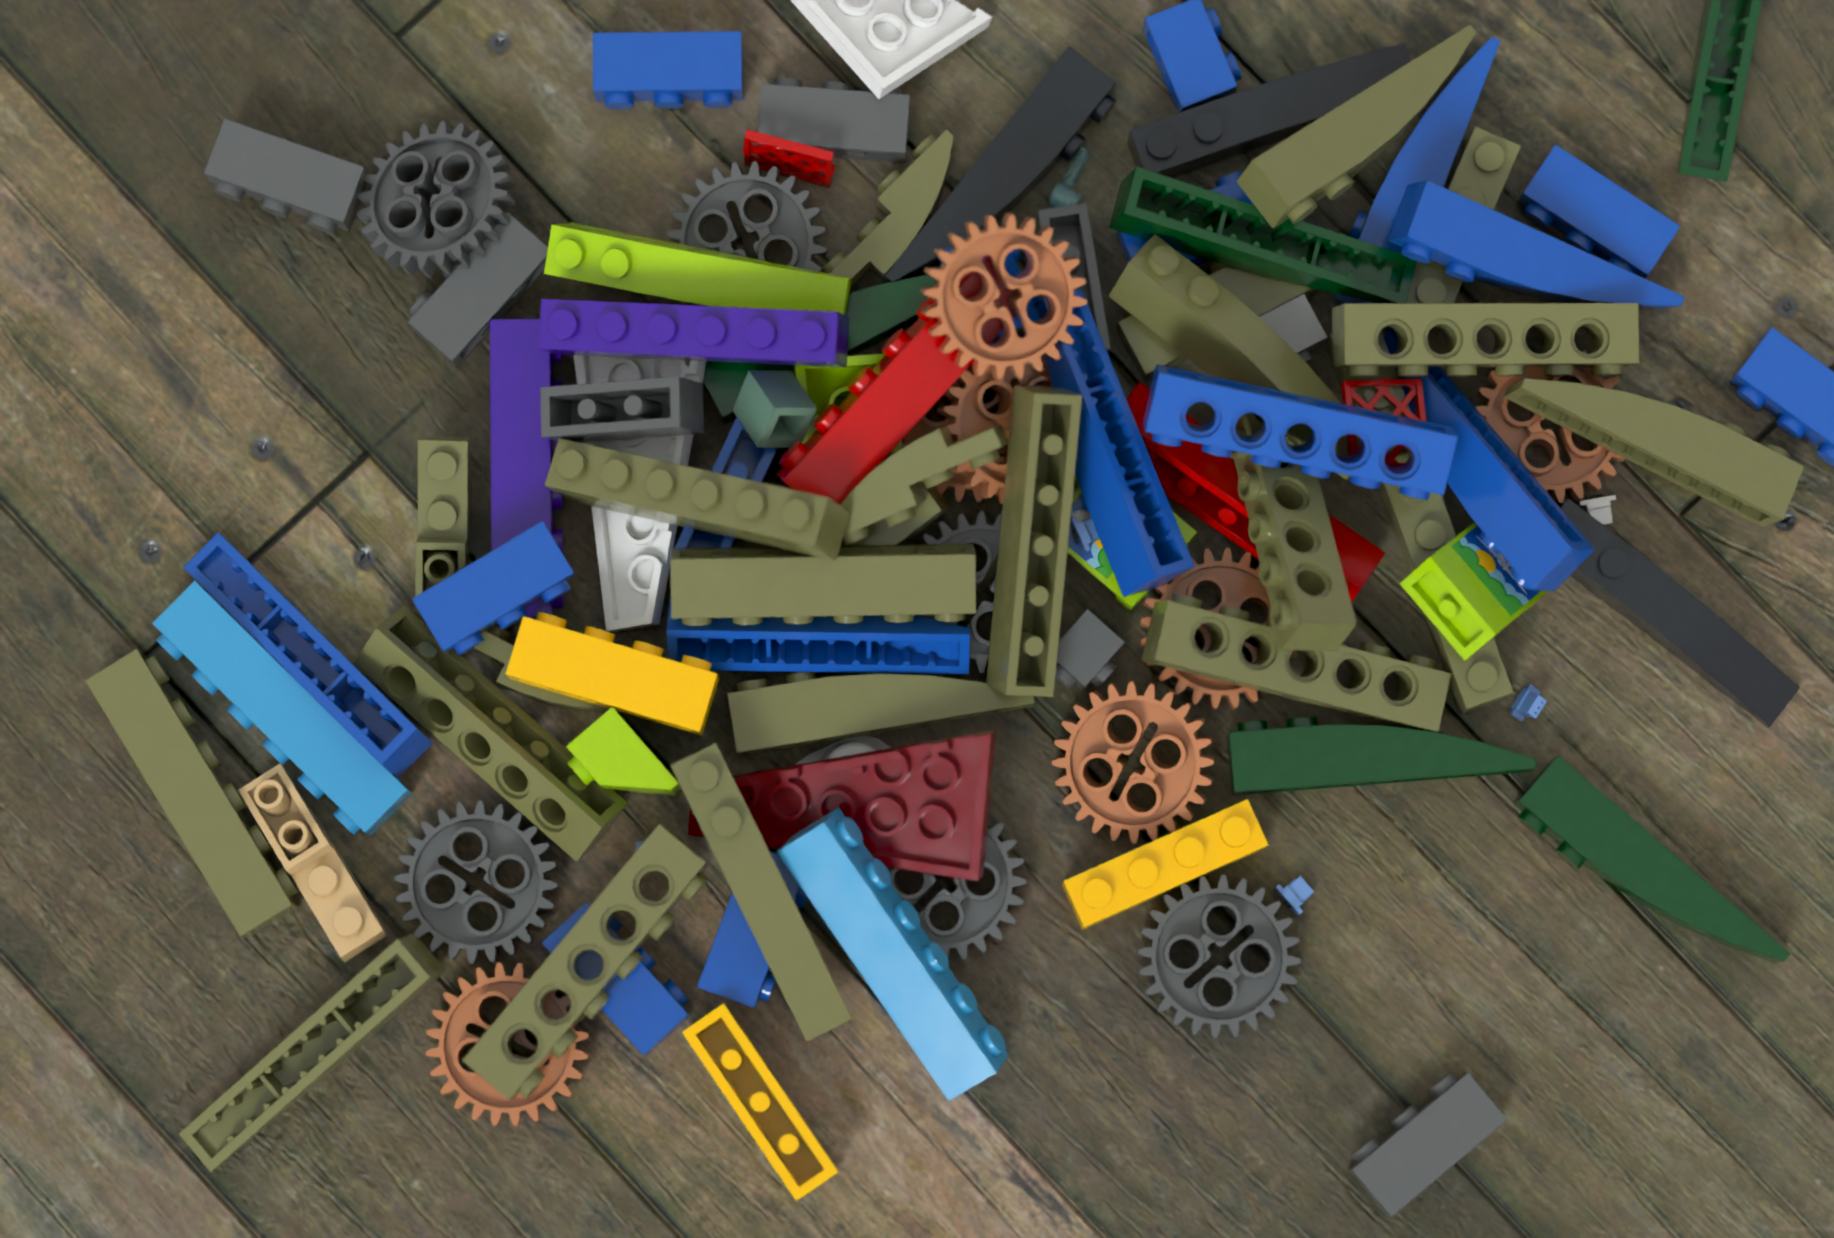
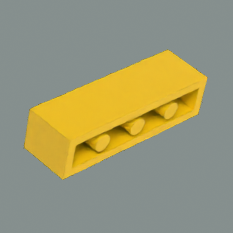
[506,612,720,736]
[1062,799,1268,930]
[682,1003,840,1201]

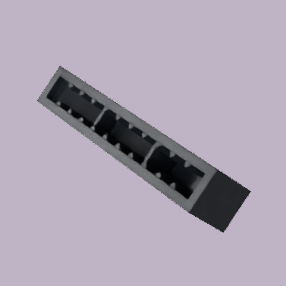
[1127,43,1411,178]
[885,46,1117,283]
[1560,498,1800,728]

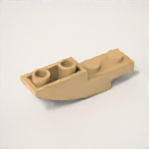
[238,763,388,962]

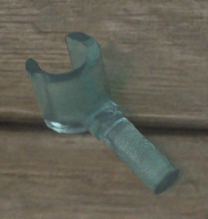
[1049,148,1091,208]

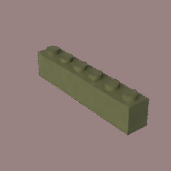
[986,385,1082,697]
[544,438,850,561]
[670,544,976,626]
[85,649,299,939]

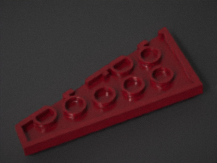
[688,730,996,881]

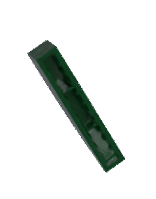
[1677,0,1762,182]
[1109,166,1417,304]
[703,275,936,424]
[1226,717,1536,796]
[1513,756,1791,963]

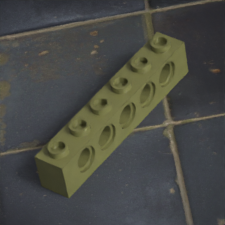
[1332,303,1639,377]
[1230,413,1357,651]
[1141,594,1452,732]
[353,605,628,862]
[462,824,709,1100]

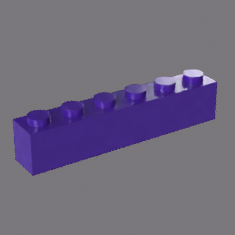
[538,299,850,368]
[490,319,565,622]

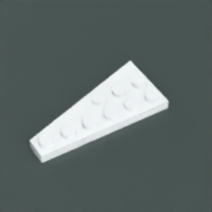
[574,355,706,632]

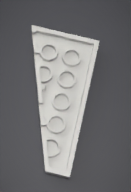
[790,0,992,99]

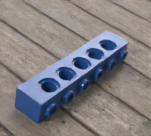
[1143,364,1458,499]

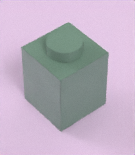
[732,370,817,447]

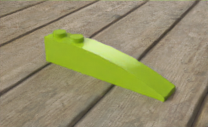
[544,222,852,315]

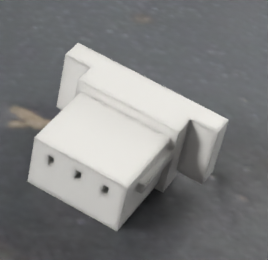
[1578,494,1616,525]

